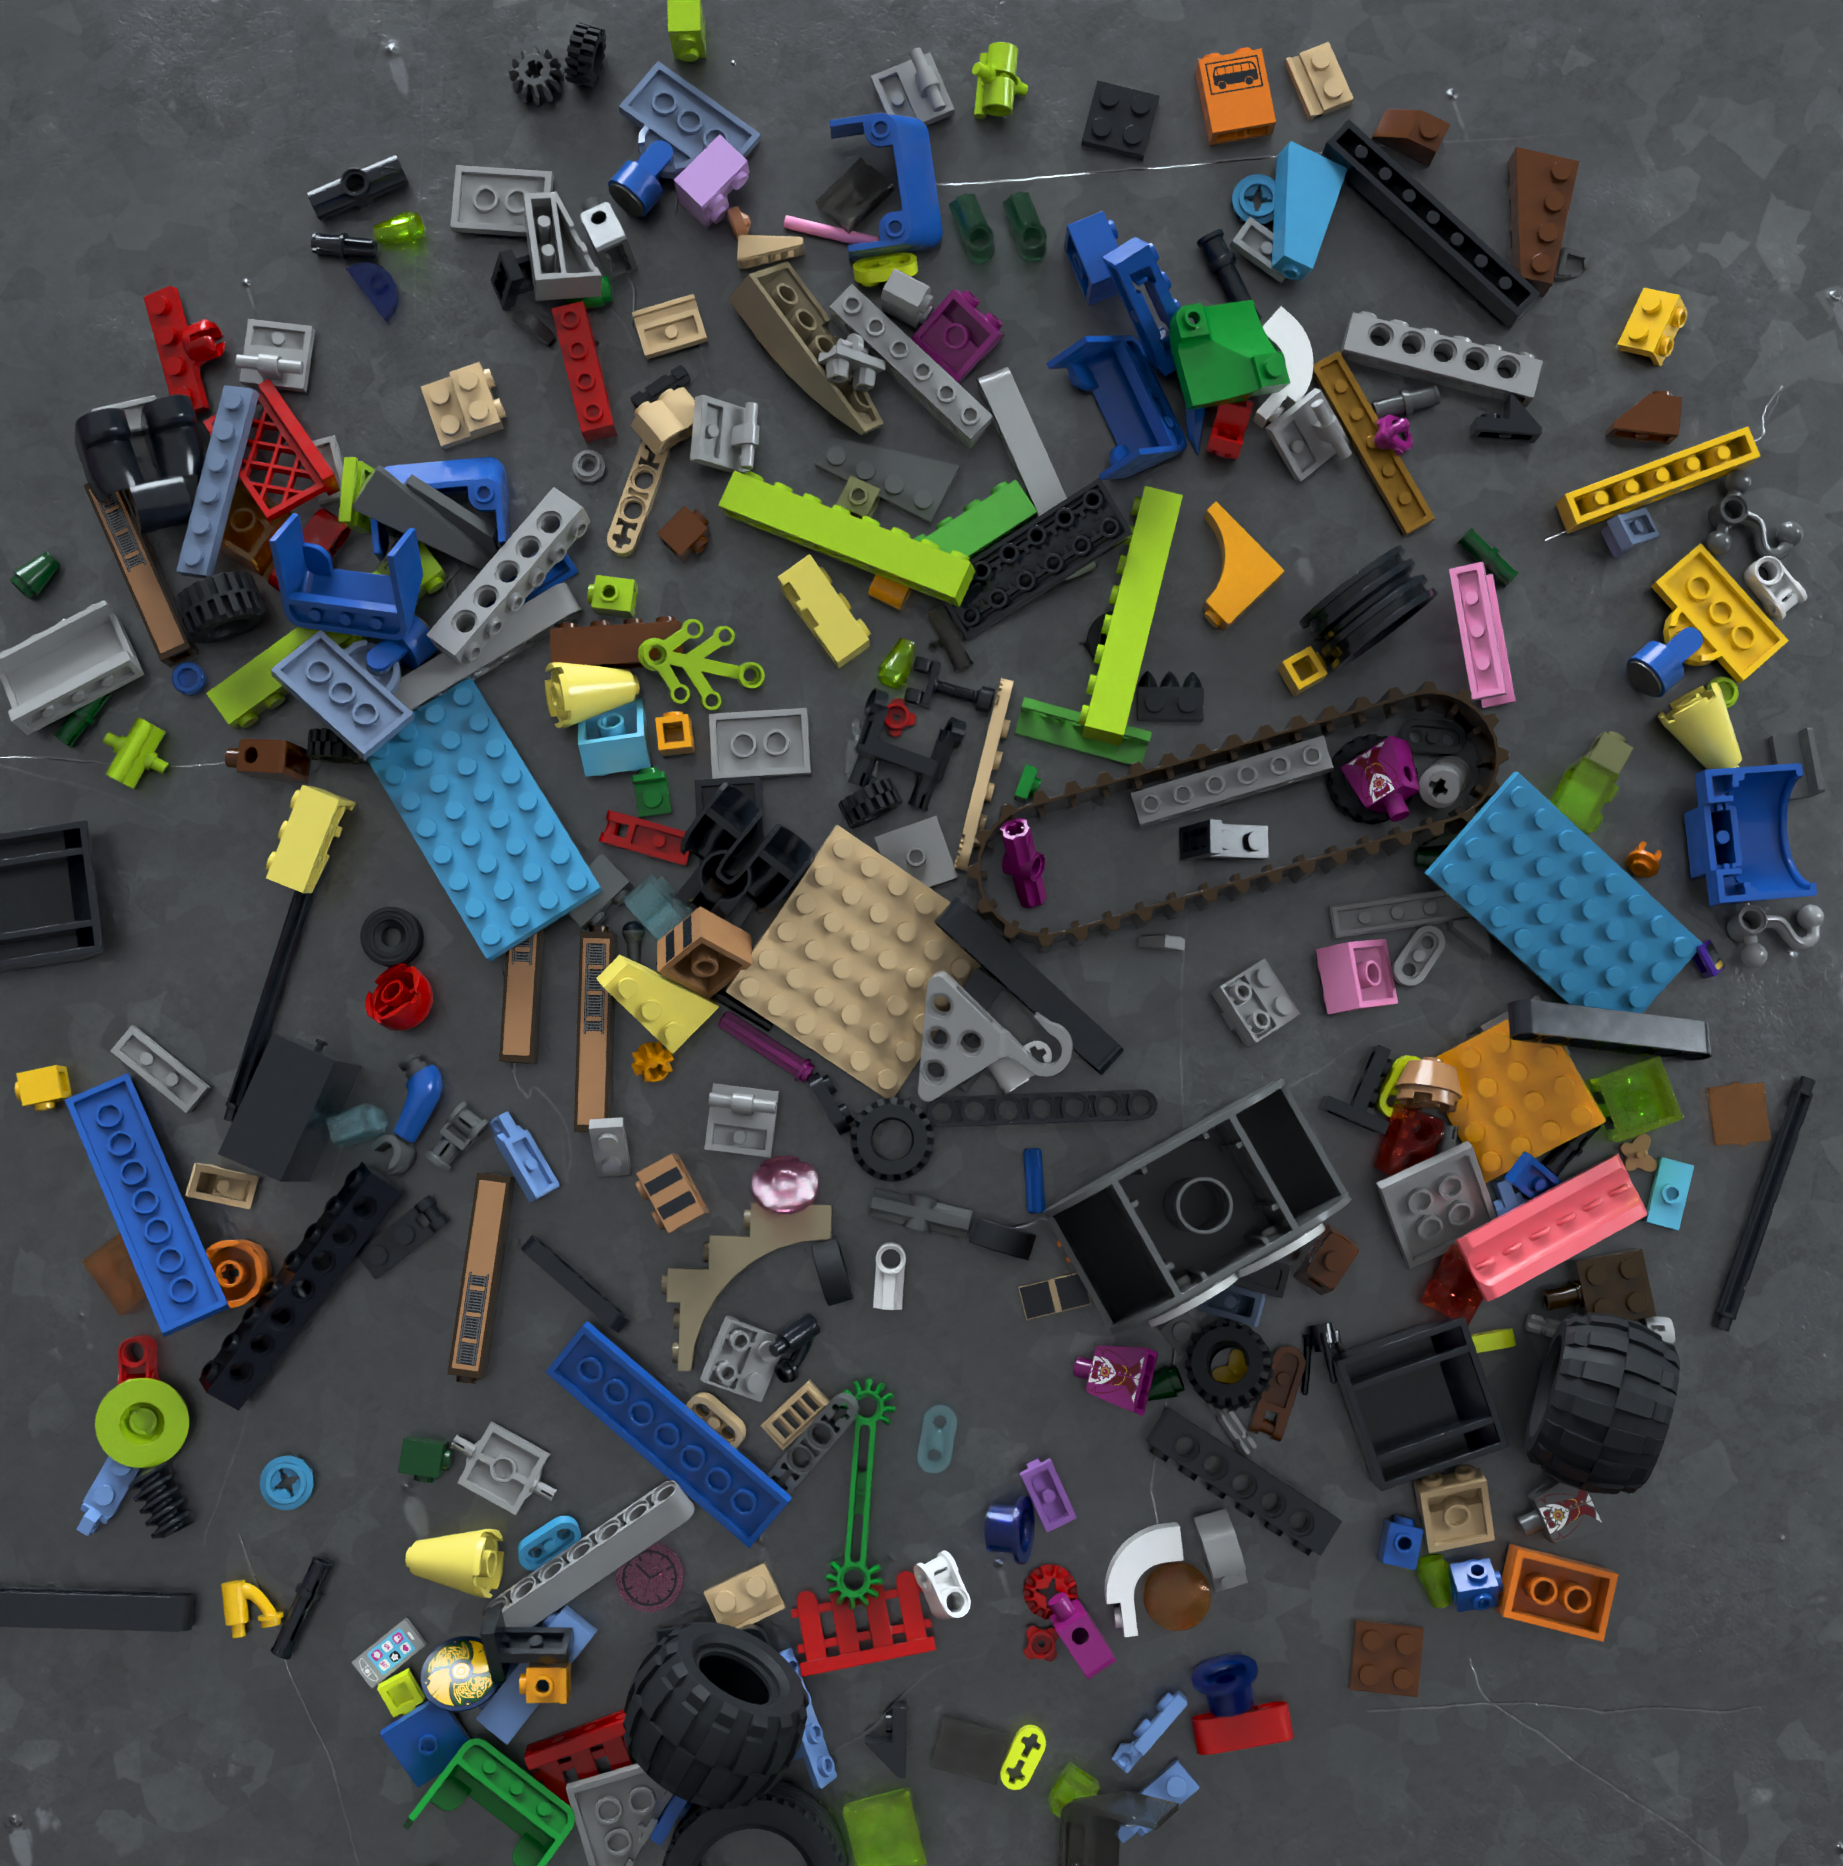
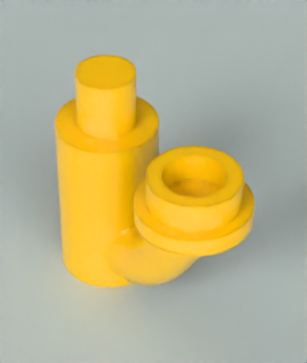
[221,1580,284,1638]

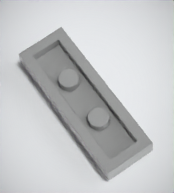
[110,1025,211,1114]

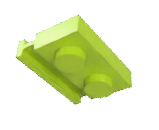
[338,457,375,534]

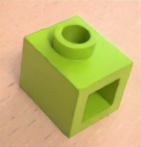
[587,575,638,618]

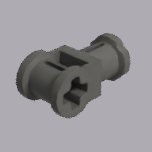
[424,1101,489,1172]

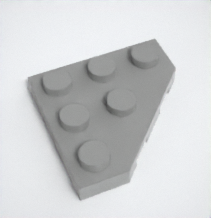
[566,1763,673,1866]

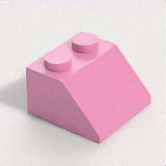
[1316,939,1398,1014]

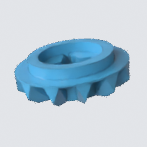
[1232,174,1275,225]
[260,1455,315,1510]

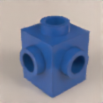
[1449,1558,1503,1612]

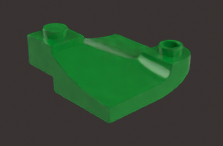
[1169,300,1291,410]

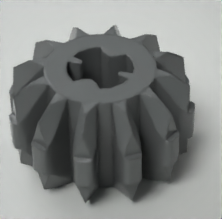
[509,46,564,106]

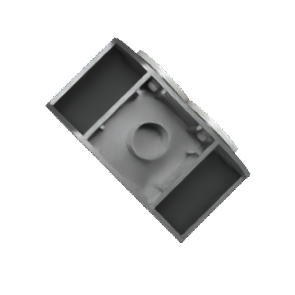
[1043,1077,1352,1334]

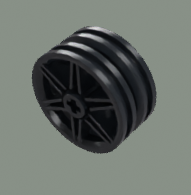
[1299,545,1438,671]

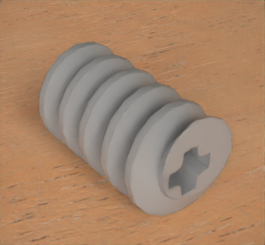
[1419,755,1472,808]

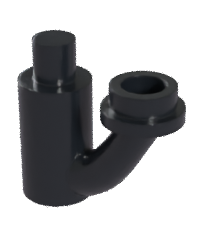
[769,1314,820,1383]

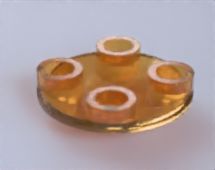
[1143,1562,1211,1631]

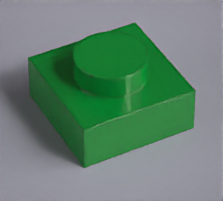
[1014,764,1042,804]

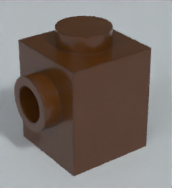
[657,505,711,563]

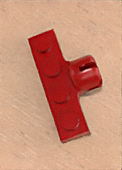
[143,286,226,415]

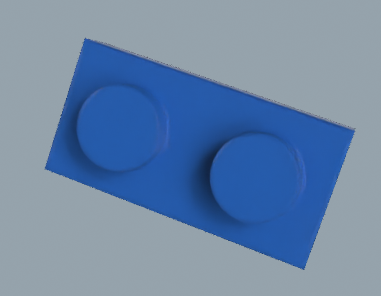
[1504,1151,1562,1199]

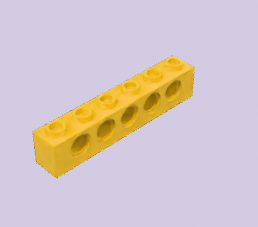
[1556,426,1761,534]

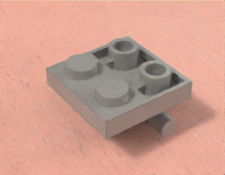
[871,48,955,126]
[235,319,315,393]
[1265,388,1352,482]
[690,395,760,474]
[1211,958,1301,1049]
[704,1083,780,1158]
[700,1315,781,1402]

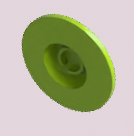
[95,1378,189,1468]

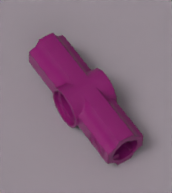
[1000,818,1047,909]

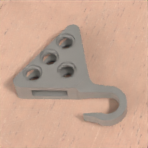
[918,971,1073,1102]

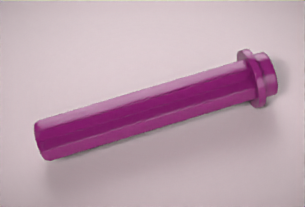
[718,1011,815,1083]

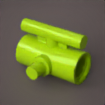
[972,42,1028,119]
[102,717,169,789]

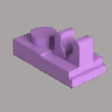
[1020,1458,1077,1533]

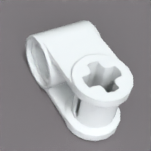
[1744,556,1807,621]
[987,1041,1052,1094]
[913,1550,971,1620]

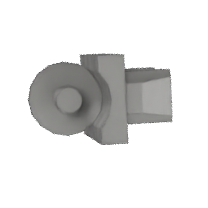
[818,333,885,392]

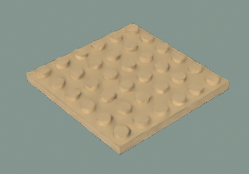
[725,825,981,1099]

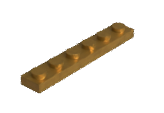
[1312,351,1435,536]

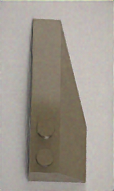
[728,261,884,435]

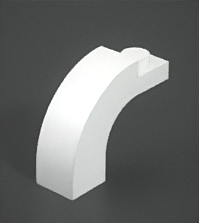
[1253,306,1313,429]
[1104,1522,1184,1637]

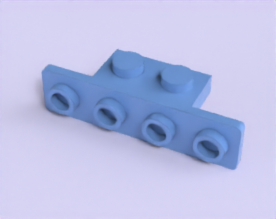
[780,1648,837,1790]

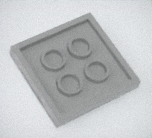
[1376,1141,1497,1269]

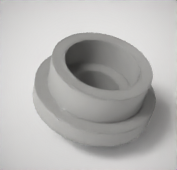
[572,450,605,483]

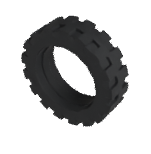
[1327,734,1418,824]

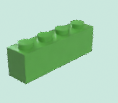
[913,480,1037,561]

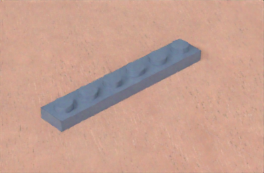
[176,385,259,579]

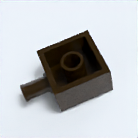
[1543,1248,1656,1321]

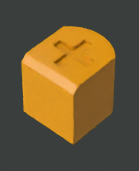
[868,574,912,611]

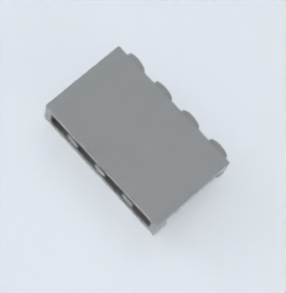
[0,600,144,736]

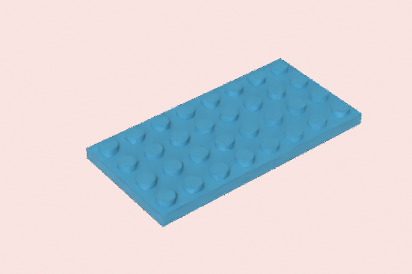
[367,677,603,962]
[1424,771,1703,1013]

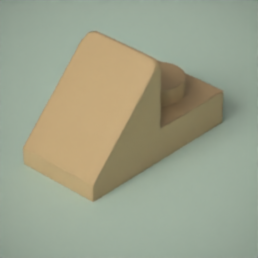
[185,1163,259,1210]

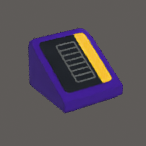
[1692,940,1725,979]

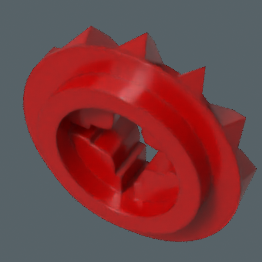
[1023,1564,1077,1620]

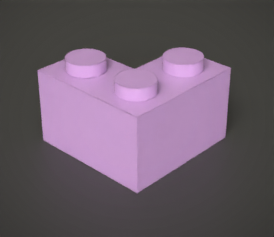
[674,134,750,228]

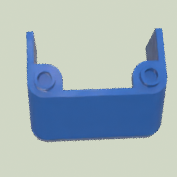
[830,113,943,262]
[1046,335,1187,480]
[371,457,512,565]
[269,513,423,640]

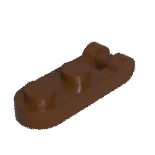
[1247,1346,1306,1442]

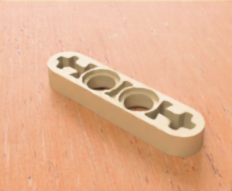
[607,441,671,557]

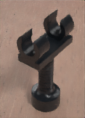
[904,656,995,714]

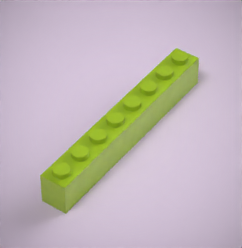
[718,470,975,607]
[1078,486,1183,746]
[206,540,449,730]

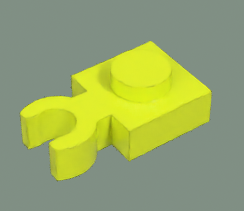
[377,1668,425,1718]

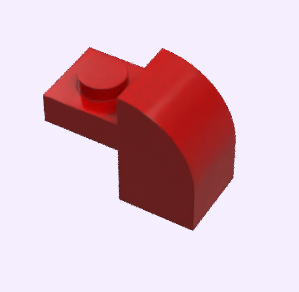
[1206,400,1253,460]

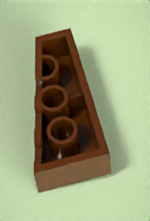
[1508,147,1580,297]

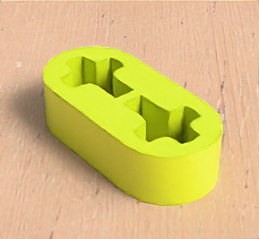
[1471,1328,1516,1353]
[1000,1725,1046,1790]

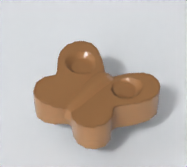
[1618,1133,1657,1172]

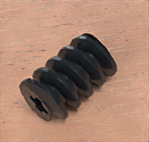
[128,1462,194,1539]

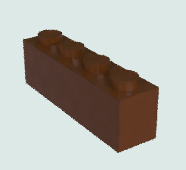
[549,616,685,669]

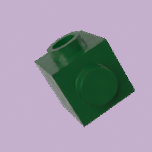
[398,1436,453,1483]

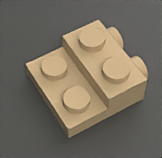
[421,362,506,450]
[1414,1465,1495,1553]

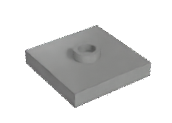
[874,816,958,888]

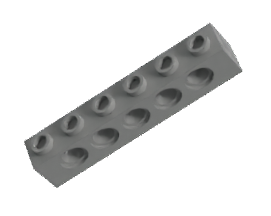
[829,284,993,449]
[1340,311,1543,407]
[426,487,591,669]
[1131,735,1333,829]

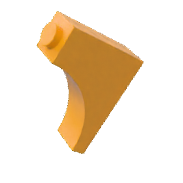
[1202,501,1285,631]

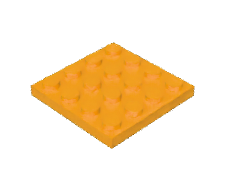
[1434,1018,1606,1183]

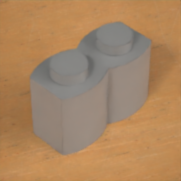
[881,269,934,329]

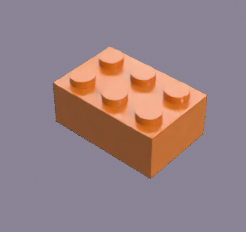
[1495,1544,1619,1642]

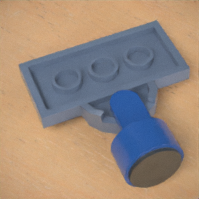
[608,61,761,217]
[271,614,438,761]

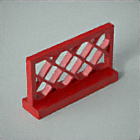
[203,379,340,522]

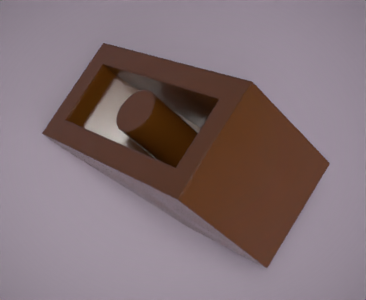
[1372,109,1450,167]
[1605,391,1682,444]

